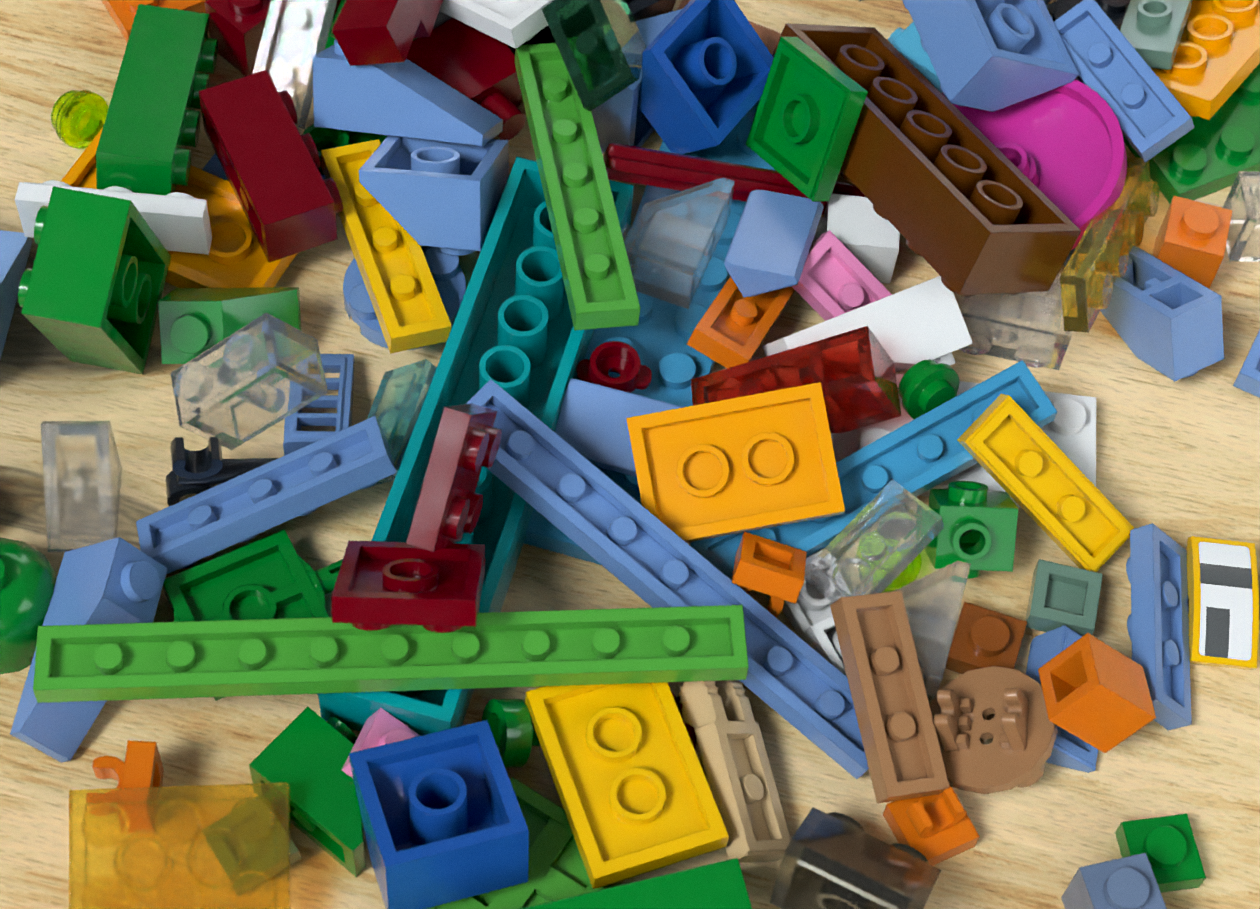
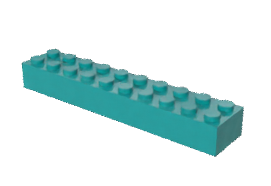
[318,157,634,736]

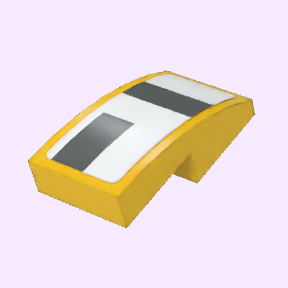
[1187,536,1259,670]

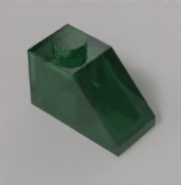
[542,0,646,111]

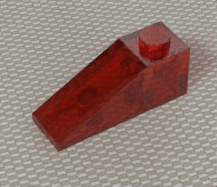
[691,326,901,434]

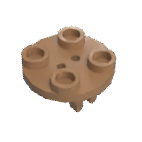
[929,666,1058,794]

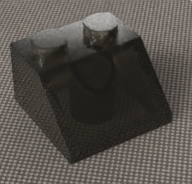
[770,807,941,909]

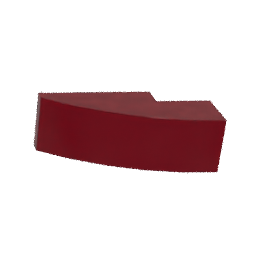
[331,0,443,66]

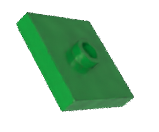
[745,37,868,202]

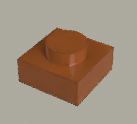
[944,601,1027,674]

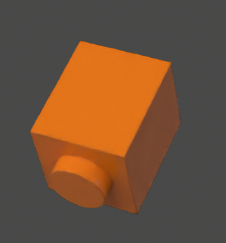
[1152,195,1233,288]
[1038,633,1156,753]

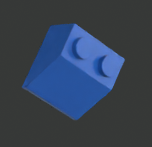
[640,0,774,154]
[349,720,529,909]

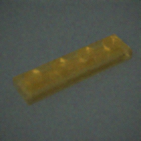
[1060,157,1159,333]

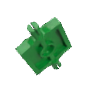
[163,529,343,701]

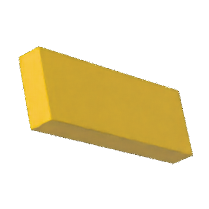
[957,394,1135,572]

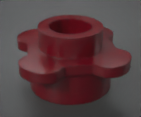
[576,341,652,393]

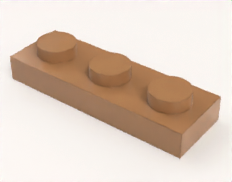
[830,591,950,804]

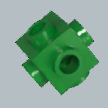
[916,481,1018,579]

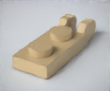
[678,680,794,863]

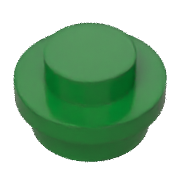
[898,359,960,419]

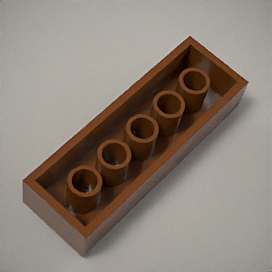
[772,23,1081,297]

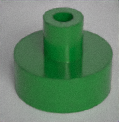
[482,699,541,768]

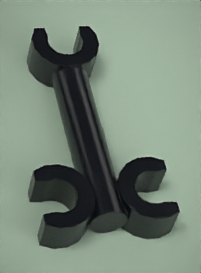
[165,437,278,506]

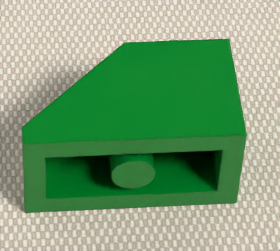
[158,287,302,364]
[249,706,366,877]

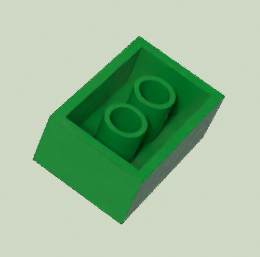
[18,186,171,375]

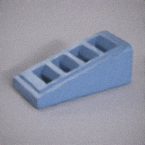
[283,354,354,456]

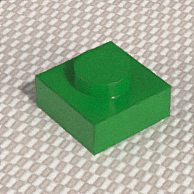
[1115,814,1206,893]

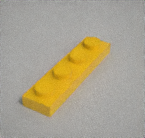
[321,139,452,354]

